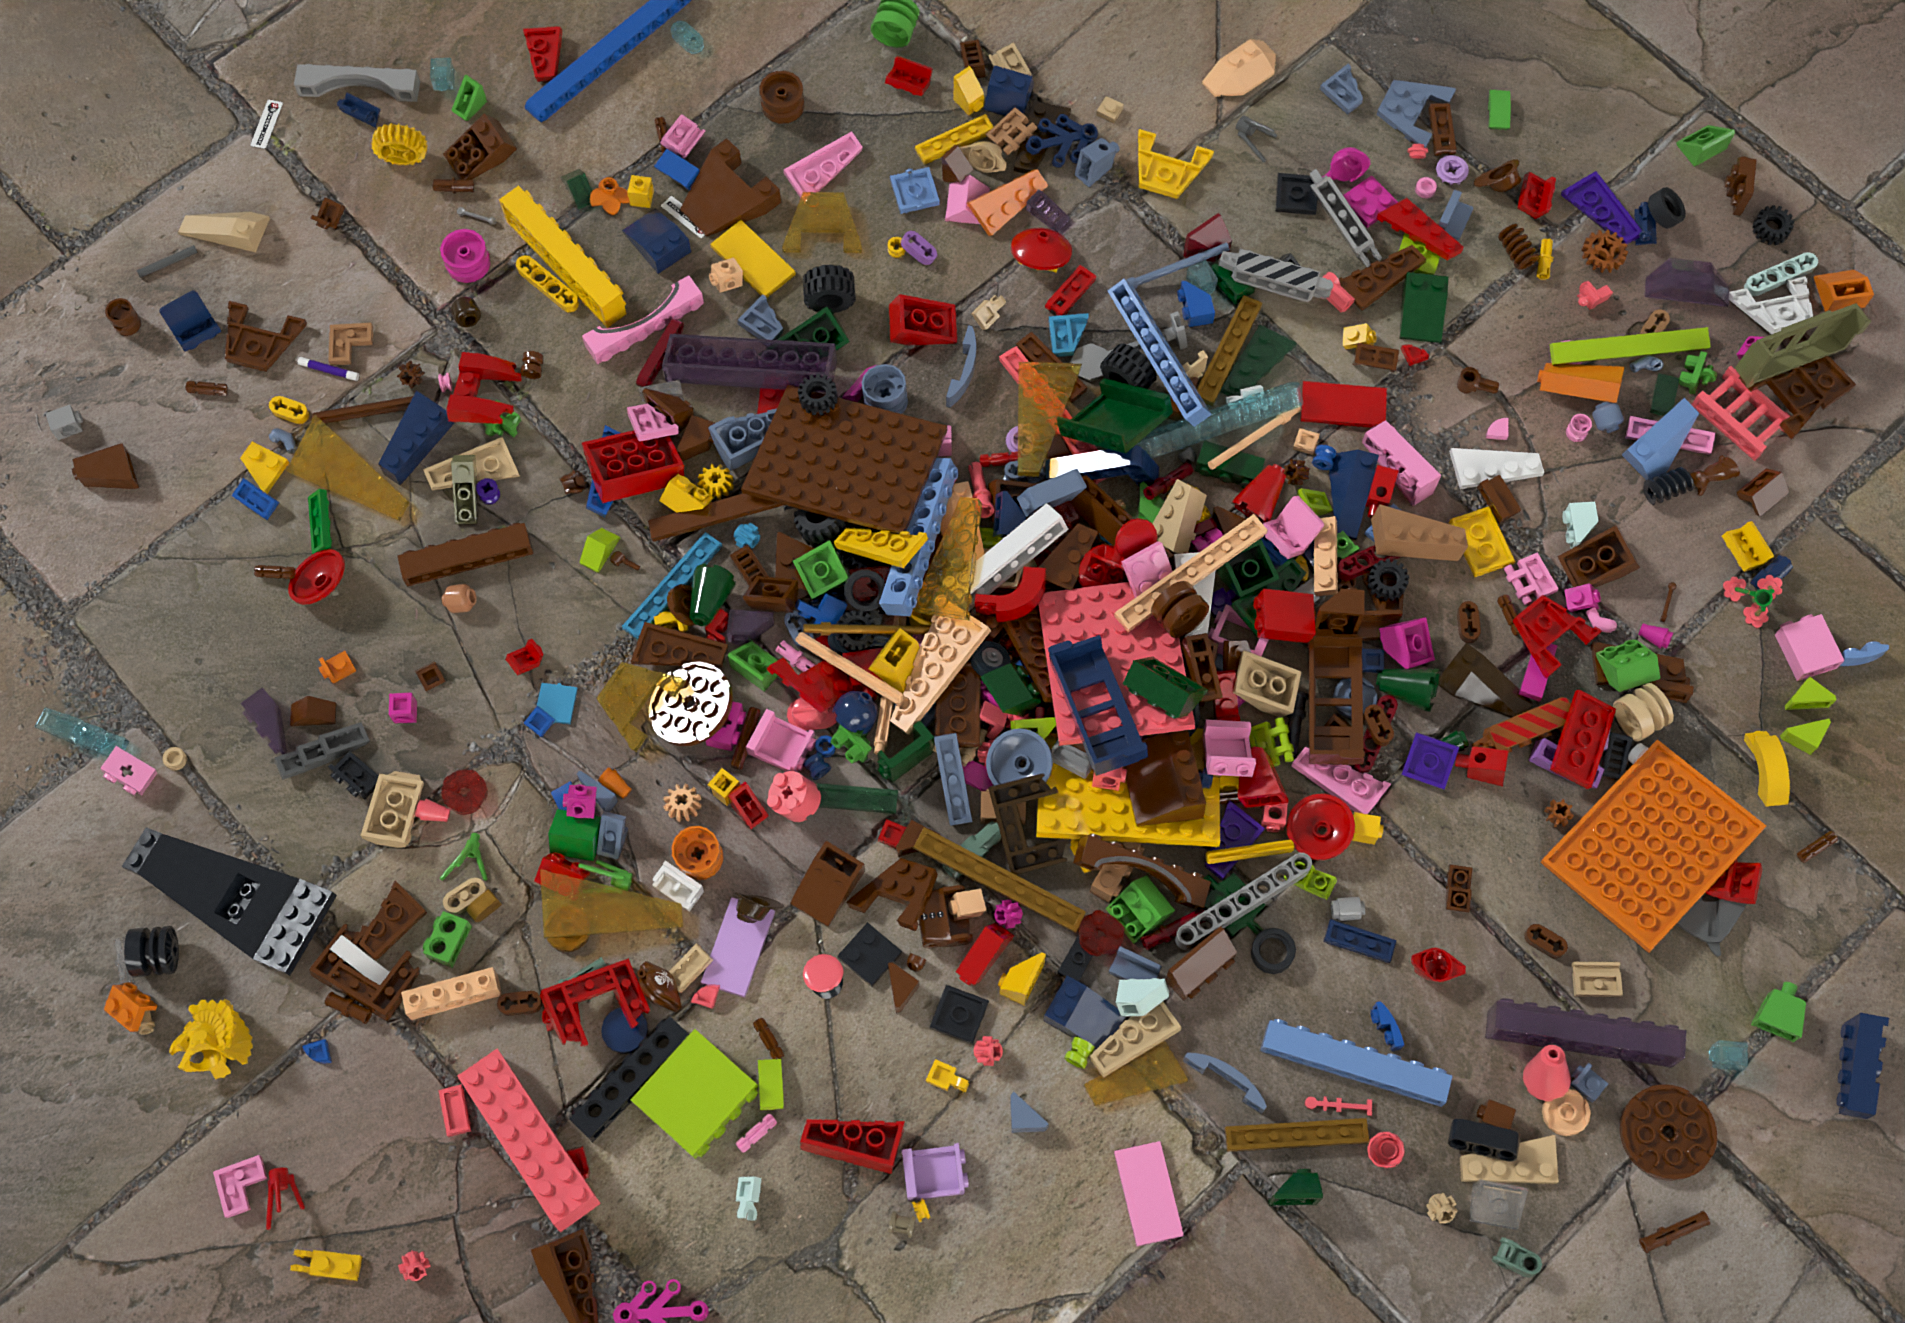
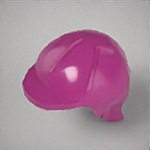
[1322,147,1371,182]

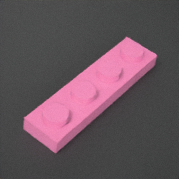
[1625,416,1715,455]

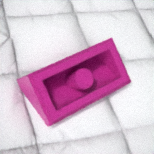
[842,365,876,403]

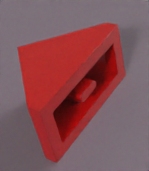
[727,782,769,829]

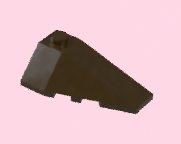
[1438,643,1534,718]

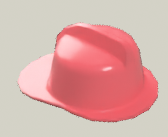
[787,697,837,731]

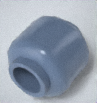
[1592,402,1624,433]

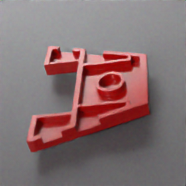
[1512,595,1602,679]
[767,635,853,713]

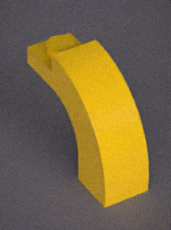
[1744,731,1790,807]

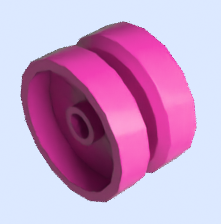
[440,229,491,283]

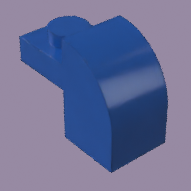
[794,593,847,624]

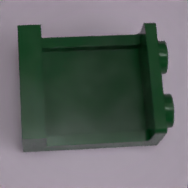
[877,721,934,783]

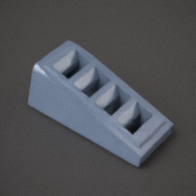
[577,771,618,812]

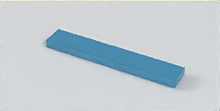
[622,532,723,640]

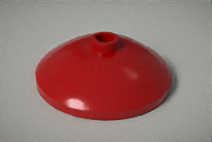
[1011,227,1072,270]
[288,549,345,605]
[1287,794,1355,860]

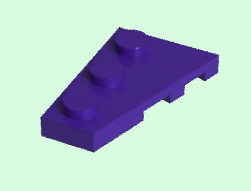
[1205,800,1265,880]

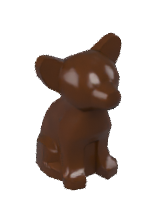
[1690,455,1740,496]

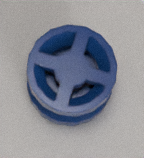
[1312,445,1337,470]

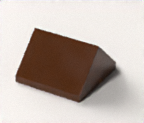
[743,576,798,613]

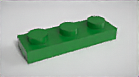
[308,488,332,554]

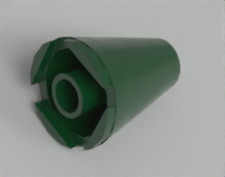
[690,564,736,626]
[1376,668,1440,712]

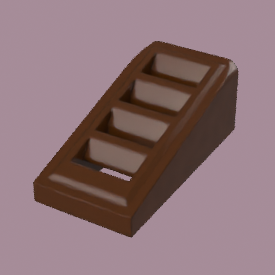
[960,40,986,78]
[730,545,769,587]

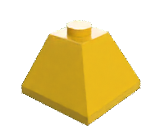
[998,952,1046,1006]

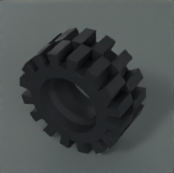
[1752,205,1794,245]
[798,374,838,415]
[1367,559,1409,601]
[835,610,876,651]

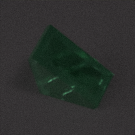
[561,169,592,210]

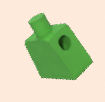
[1751,982,1806,1042]

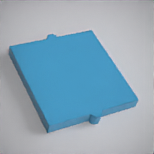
[537,683,578,725]

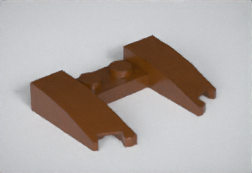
[309,924,420,1022]

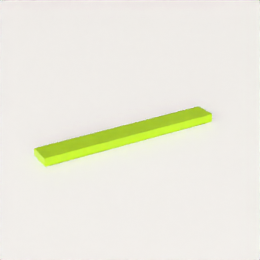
[1549,327,1711,365]

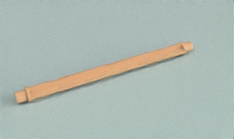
[874,616,907,755]

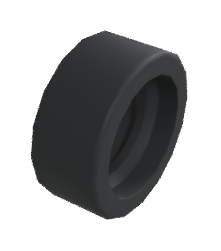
[1648,187,1686,229]
[844,569,885,611]
[1251,928,1296,974]

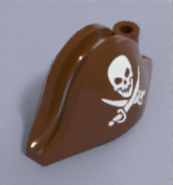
[637,961,682,1012]

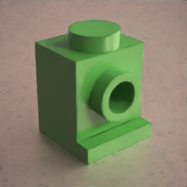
[1337,531,1360,565]

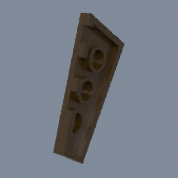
[1014,100,1071,174]

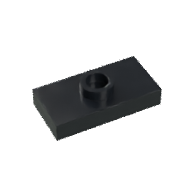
[1057,933,1099,982]

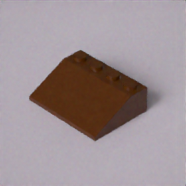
[1123,730,1206,827]

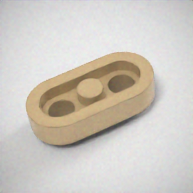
[443,878,487,915]

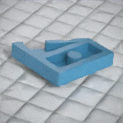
[1048,313,1089,357]

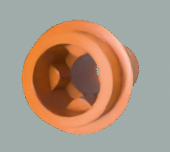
[598,767,632,799]

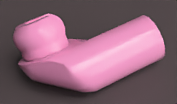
[1586,608,1617,633]

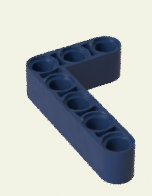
[1044,445,1159,487]

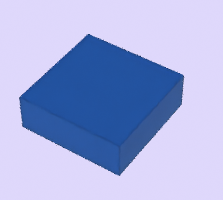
[524,706,556,737]

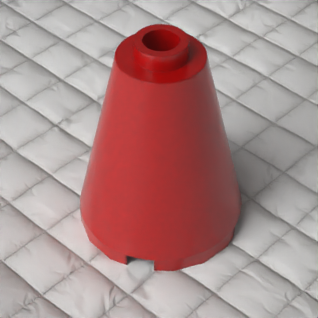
[1231,464,1286,524]

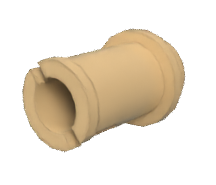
[138,1010,155,1035]

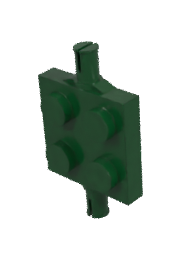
[1204,872,1265,937]

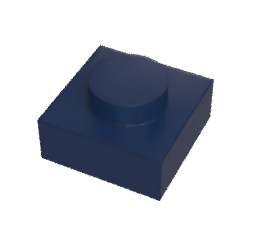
[1362,648,1384,673]

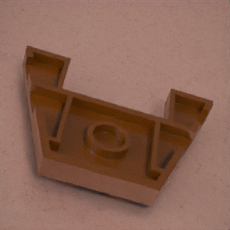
[225,301,307,372]
[1739,366,1827,440]
[846,858,938,931]

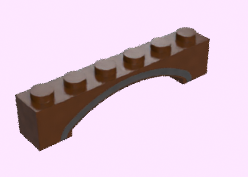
[1073,833,1211,909]

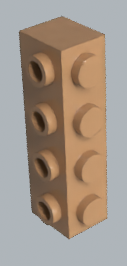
[1090,841,1145,903]

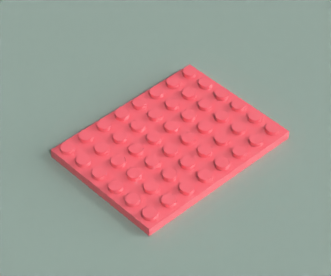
[1038,582,1195,746]

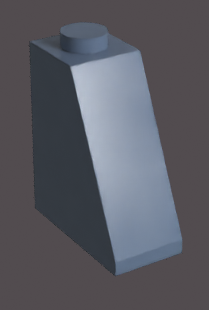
[1017,468,1087,517]

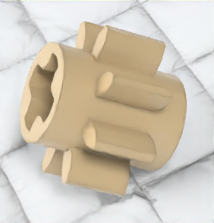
[1426,1193,1458,1224]

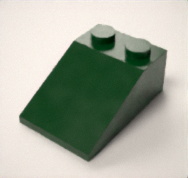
[1399,272,1449,343]

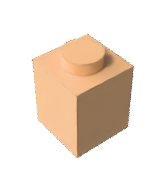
[948,889,986,921]

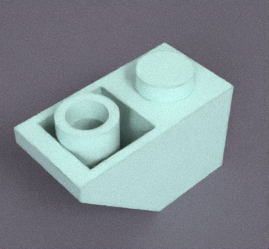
[1562,502,1598,549]
[1116,978,1170,1016]

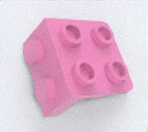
[1263,496,1324,559]

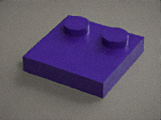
[1401,732,1459,790]

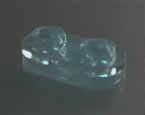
[671,21,704,54]

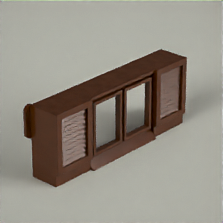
[1309,629,1365,765]

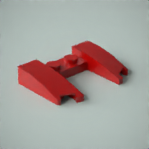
[446,352,522,424]
[540,958,650,1047]

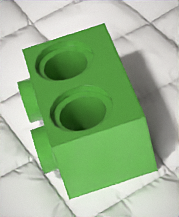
[423,911,472,968]

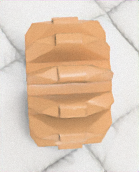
[663,784,702,822]

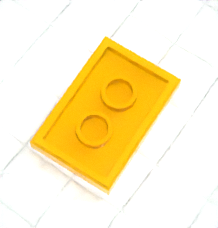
[1449,506,1516,578]

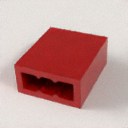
[1254,589,1316,643]

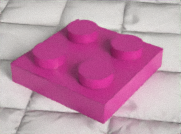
[1343,175,1398,228]

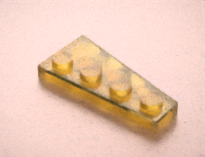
[1083,1041,1188,1106]

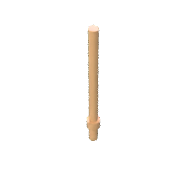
[1208,404,1301,469]

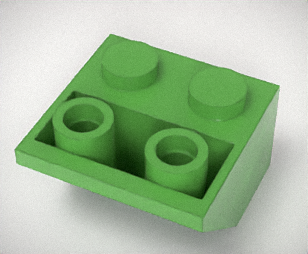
[1596,640,1660,692]
[1106,875,1175,944]

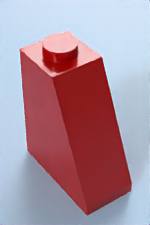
[1237,747,1289,808]
[956,923,1015,985]

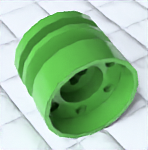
[871,0,920,48]

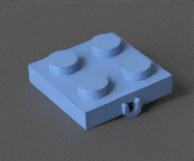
[890,167,940,214]

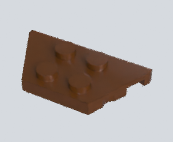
[774,532,814,612]

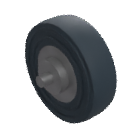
[970,641,1011,676]

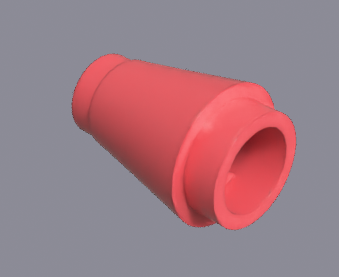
[415,799,451,822]

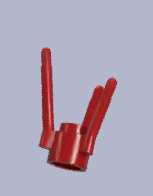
[266,1167,305,1230]

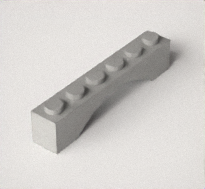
[294,64,420,102]

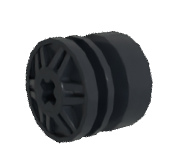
[124,926,179,977]

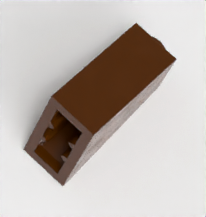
[71,443,139,489]

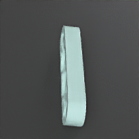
[1744,252,1818,296]

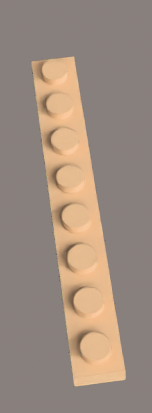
[1114,514,1268,632]

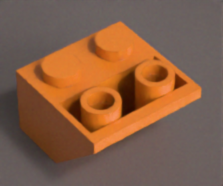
[1813,270,1874,312]

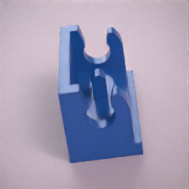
[654,149,700,190]

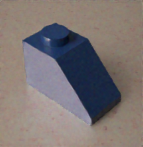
[993,491,1026,538]

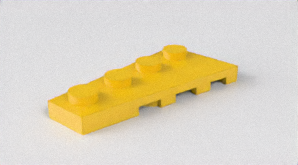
[834,528,928,568]

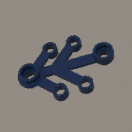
[1026,114,1098,168]

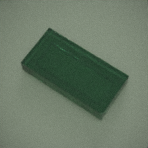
[1650,373,1679,416]

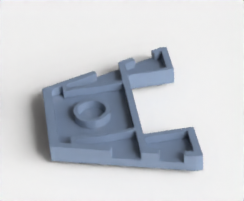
[1377,80,1456,148]

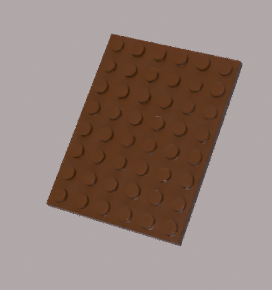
[741,385,948,534]

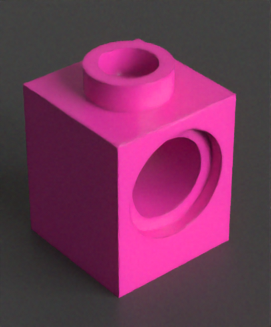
[389,693,417,724]

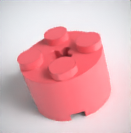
[767,771,821,822]

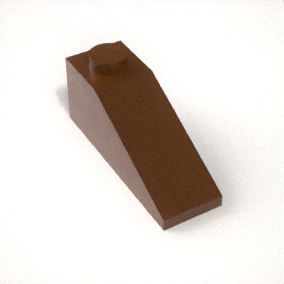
[1180,633,1223,702]

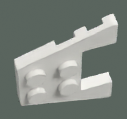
[1728,276,1813,334]

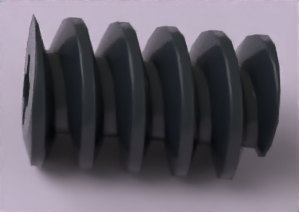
[1643,467,1694,506]

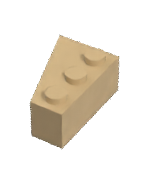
[1153,479,1207,554]

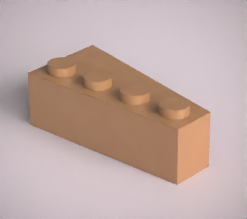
[1371,504,1468,561]

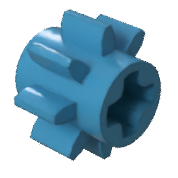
[734,523,761,549]

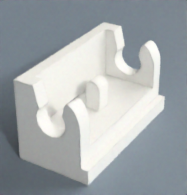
[652,860,704,911]

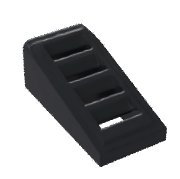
[1602,732,1633,780]

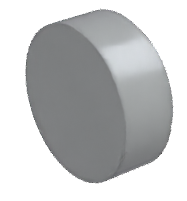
[1628,743,1649,764]

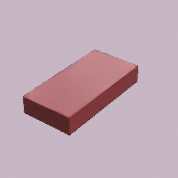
[438,1084,472,1137]

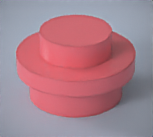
[1408,144,1428,159]

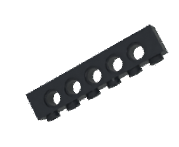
[569,1016,689,1143]

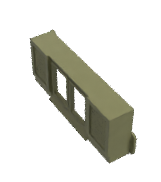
[1735,303,1872,388]

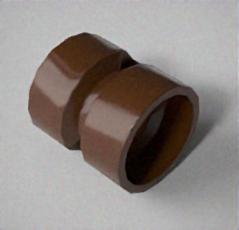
[105,298,141,336]

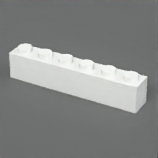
[946,503,1068,612]

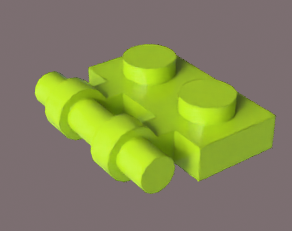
[1249,717,1294,767]

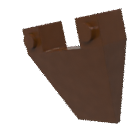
[680,138,781,237]

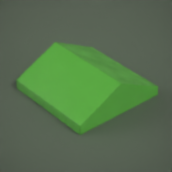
[793,540,849,599]

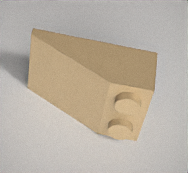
[1233,650,1301,718]

